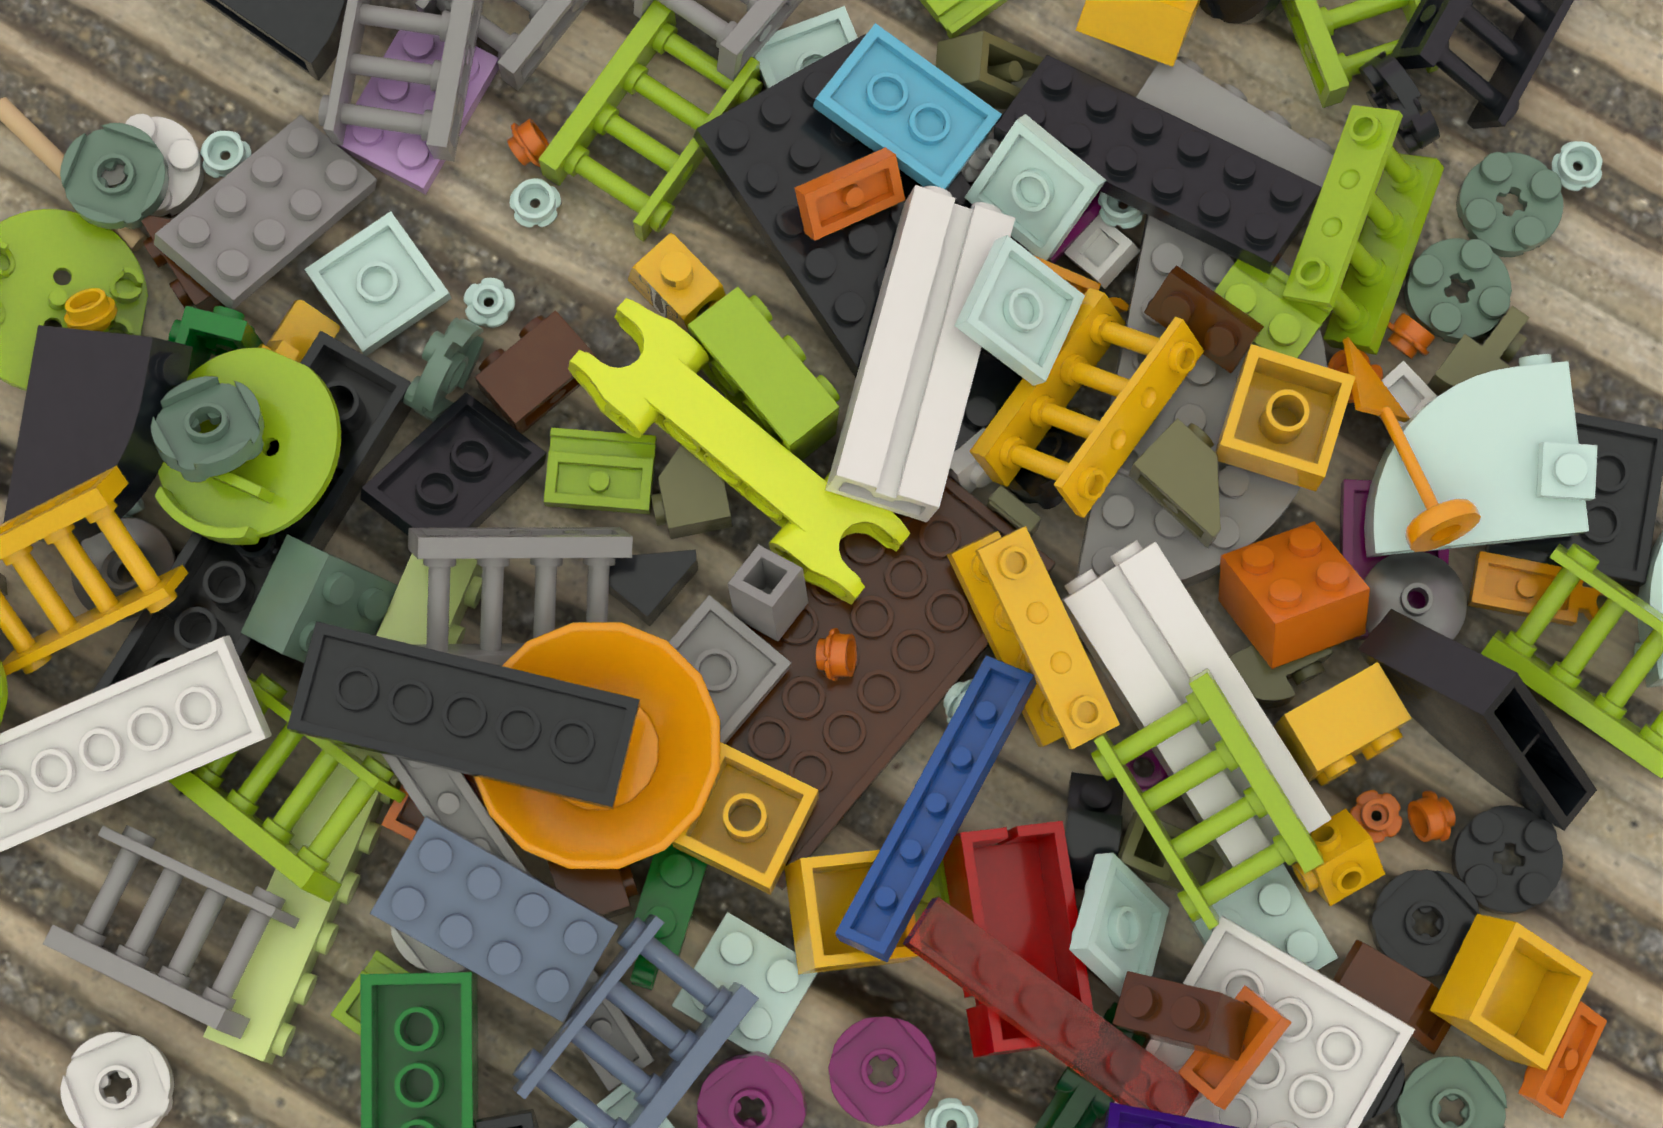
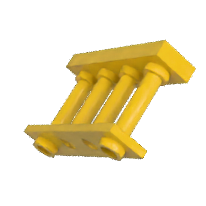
[969,287,1204,518]
[0,465,188,676]
[947,526,1120,749]

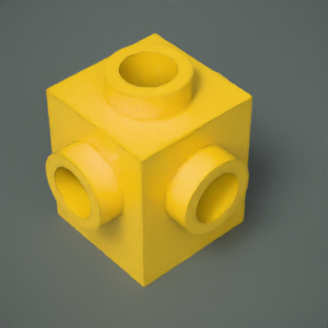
[1292,808,1385,906]

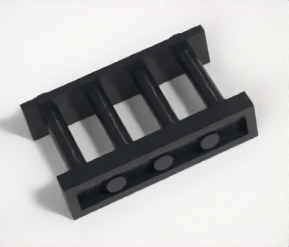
[1391,0,1574,129]

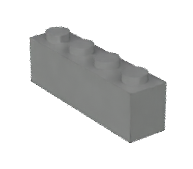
[1136,56,1335,226]

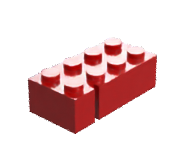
[943,821,1098,1058]

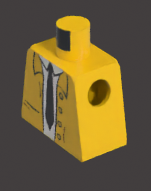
[628,233,726,333]

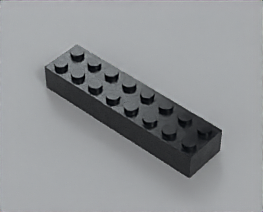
[92,331,412,693]

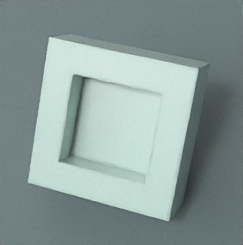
[1536,442,1598,501]

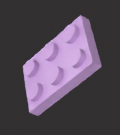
[336,30,499,195]

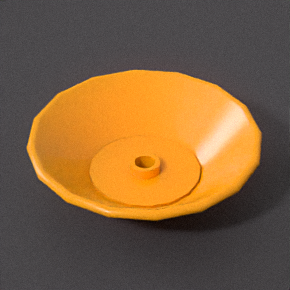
[474,622,720,869]

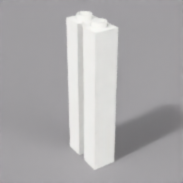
[825,185,1015,522]
[1061,540,1332,870]

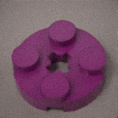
[828,1016,937,1127]
[697,1051,807,1128]

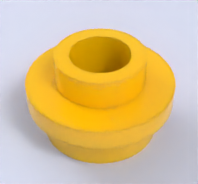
[64,288,118,332]

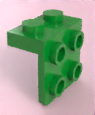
[168,306,264,376]

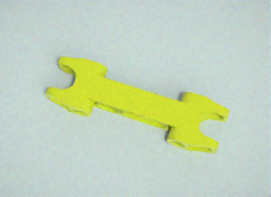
[568,298,910,605]

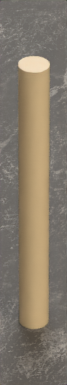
[0,97,148,252]

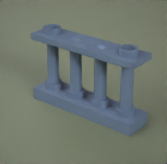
[512,914,759,1128]

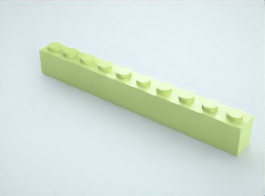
[203,554,482,1064]

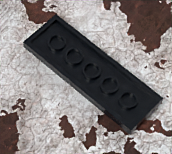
[994,55,1322,275]
[287,621,640,810]

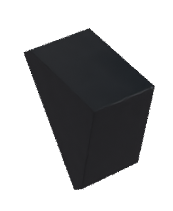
[609,550,698,626]

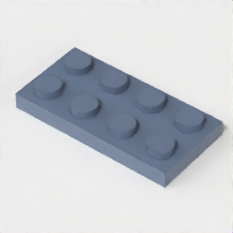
[370,815,618,1022]

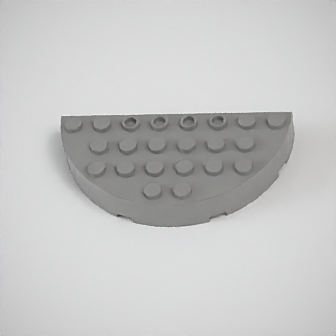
[1075,215,1327,588]

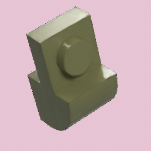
[1427,305,1530,396]
[1229,645,1333,709]
[1118,811,1224,893]

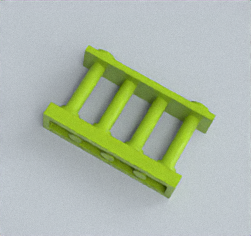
[538,0,763,242]
[1281,0,1439,108]
[1282,105,1444,355]
[1481,543,1663,779]
[1091,668,1324,930]
[168,673,407,903]

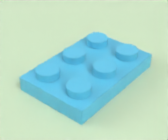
[813,23,1002,190]

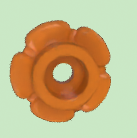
[507,118,550,167]
[1387,312,1435,359]
[816,628,857,681]
[1349,790,1402,843]
[1407,790,1456,842]

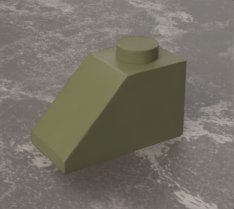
[936,30,1044,109]
[1128,418,1221,548]
[651,445,733,539]

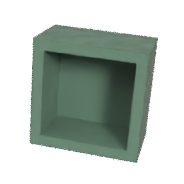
[241,534,398,663]

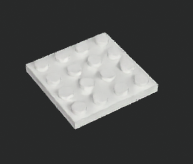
[1114,916,1415,1128]

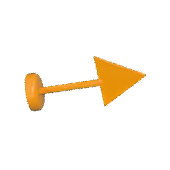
[1343,337,1481,552]

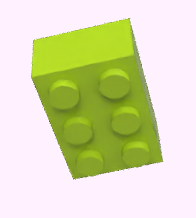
[688,286,840,461]

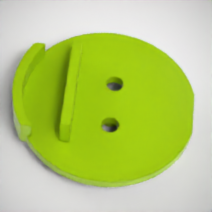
[0,209,148,391]
[155,348,341,545]

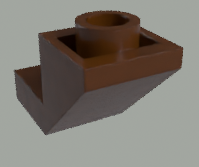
[1332,940,1452,1055]

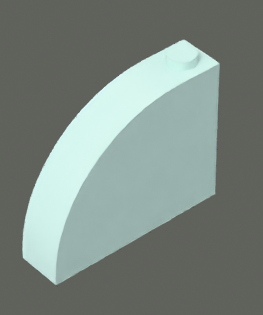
[1364,354,1589,558]

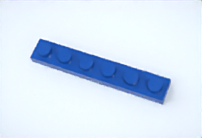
[835,655,1037,962]

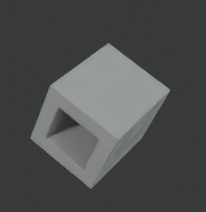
[728,544,808,641]

